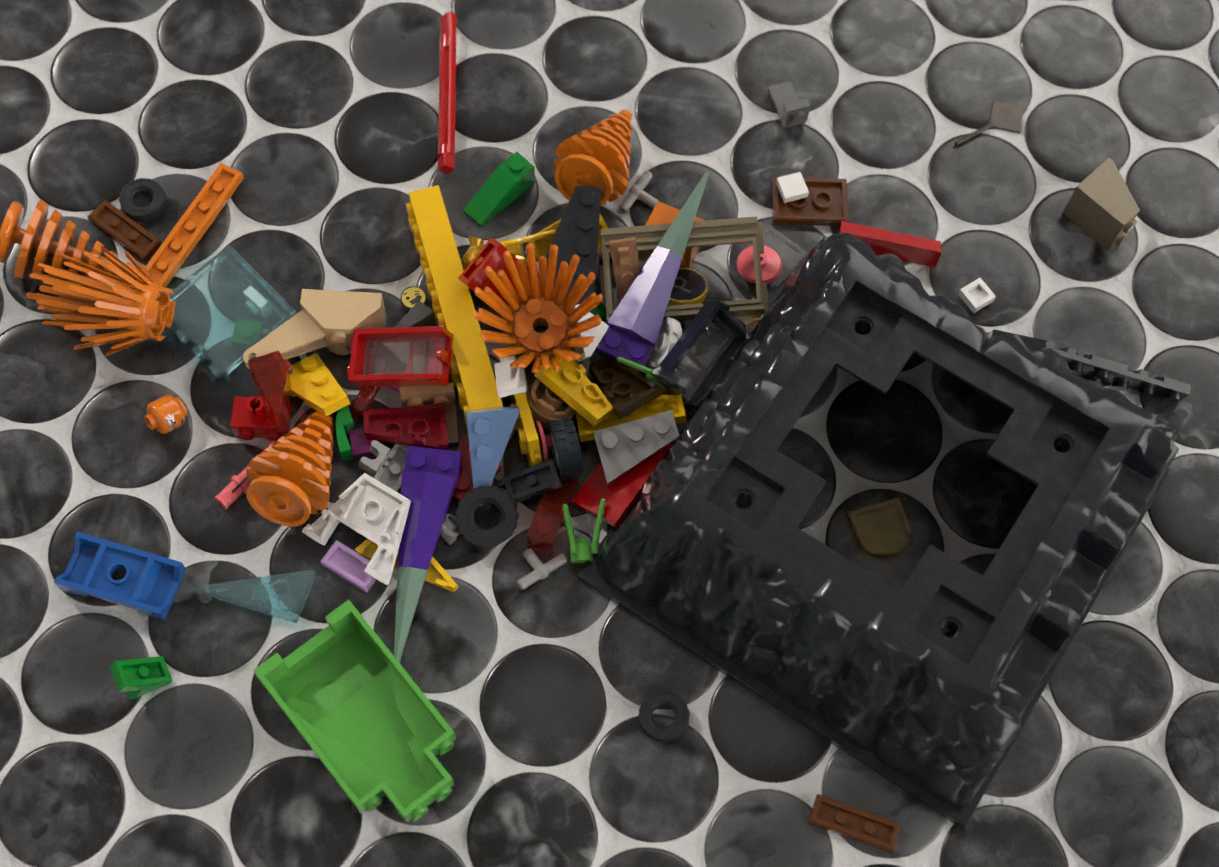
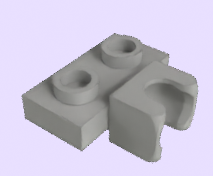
[358,440,408,492]

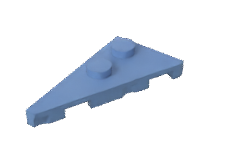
[465,406,520,507]

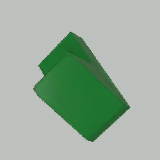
[109,656,173,699]

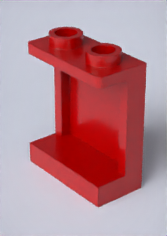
[458,237,539,309]

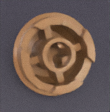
[527,379,576,429]

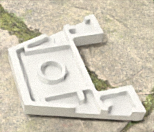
[302,473,411,585]

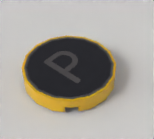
[668,268,708,306]

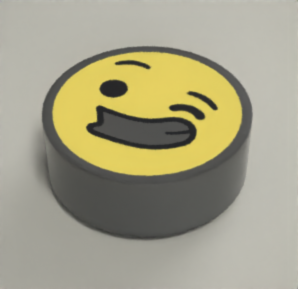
[400,286,427,312]

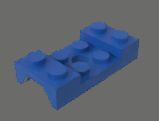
[54,532,186,621]

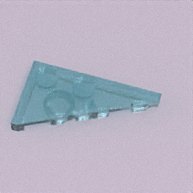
[203,570,316,623]

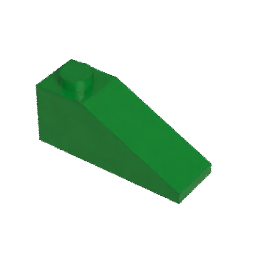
[463,152,535,228]

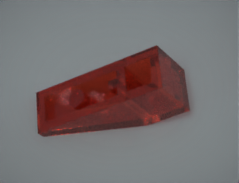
[248,350,293,432]
[527,478,579,555]

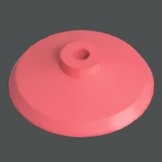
[737,245,782,284]
[533,419,552,462]

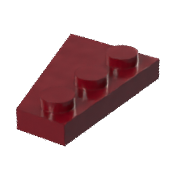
[363,403,448,450]

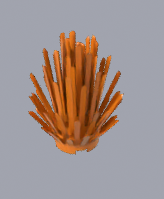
[26,245,175,356]

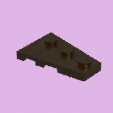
[589,355,661,419]

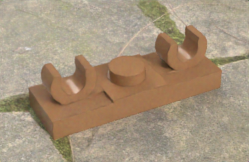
[610,237,641,303]

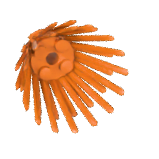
[473,243,603,373]

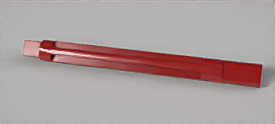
[438,12,457,174]

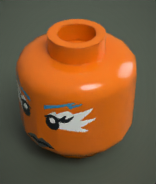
[144,394,188,434]

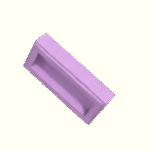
[320,540,377,593]

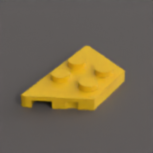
[509,392,542,467]

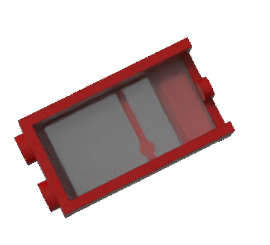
[347,326,453,388]

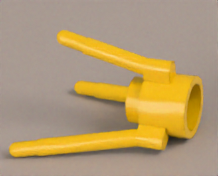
[500,229,556,266]

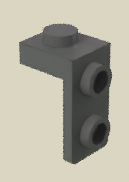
[768,82,811,128]

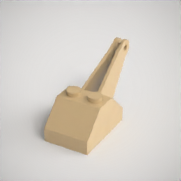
[243,289,387,370]

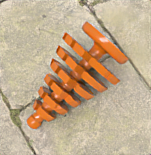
[553,109,632,206]
[0,199,131,279]
[246,412,336,527]

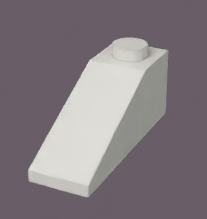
[494,355,529,398]

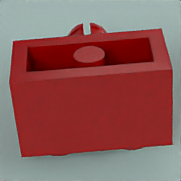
[230,396,293,442]

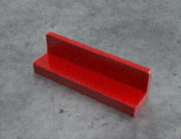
[839,221,942,268]

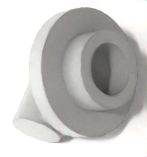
[440,514,460,545]

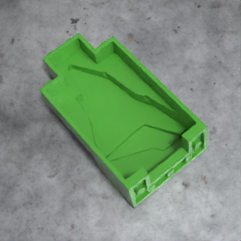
[253,600,456,823]

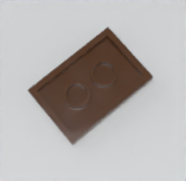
[771,177,849,226]

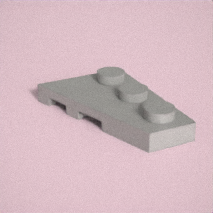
[593,410,679,485]

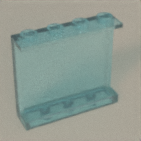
[170,244,297,383]

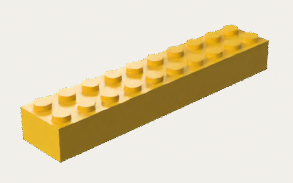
[406,185,503,429]

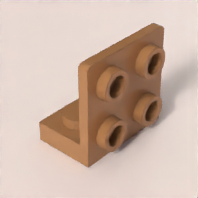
[399,382,459,447]

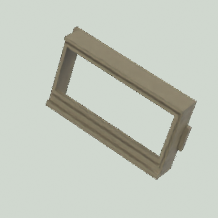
[599,216,769,322]

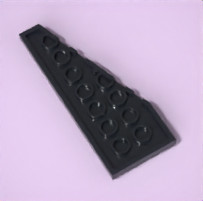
[512,186,601,386]
[988,329,1192,402]

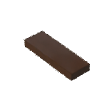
[87,200,162,263]
[808,794,901,854]

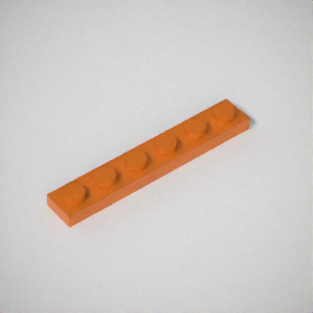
[137,163,244,288]

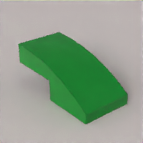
[336,405,355,463]

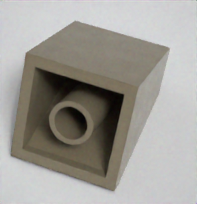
[1063,158,1140,251]

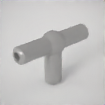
[619,171,659,213]
[517,548,567,590]

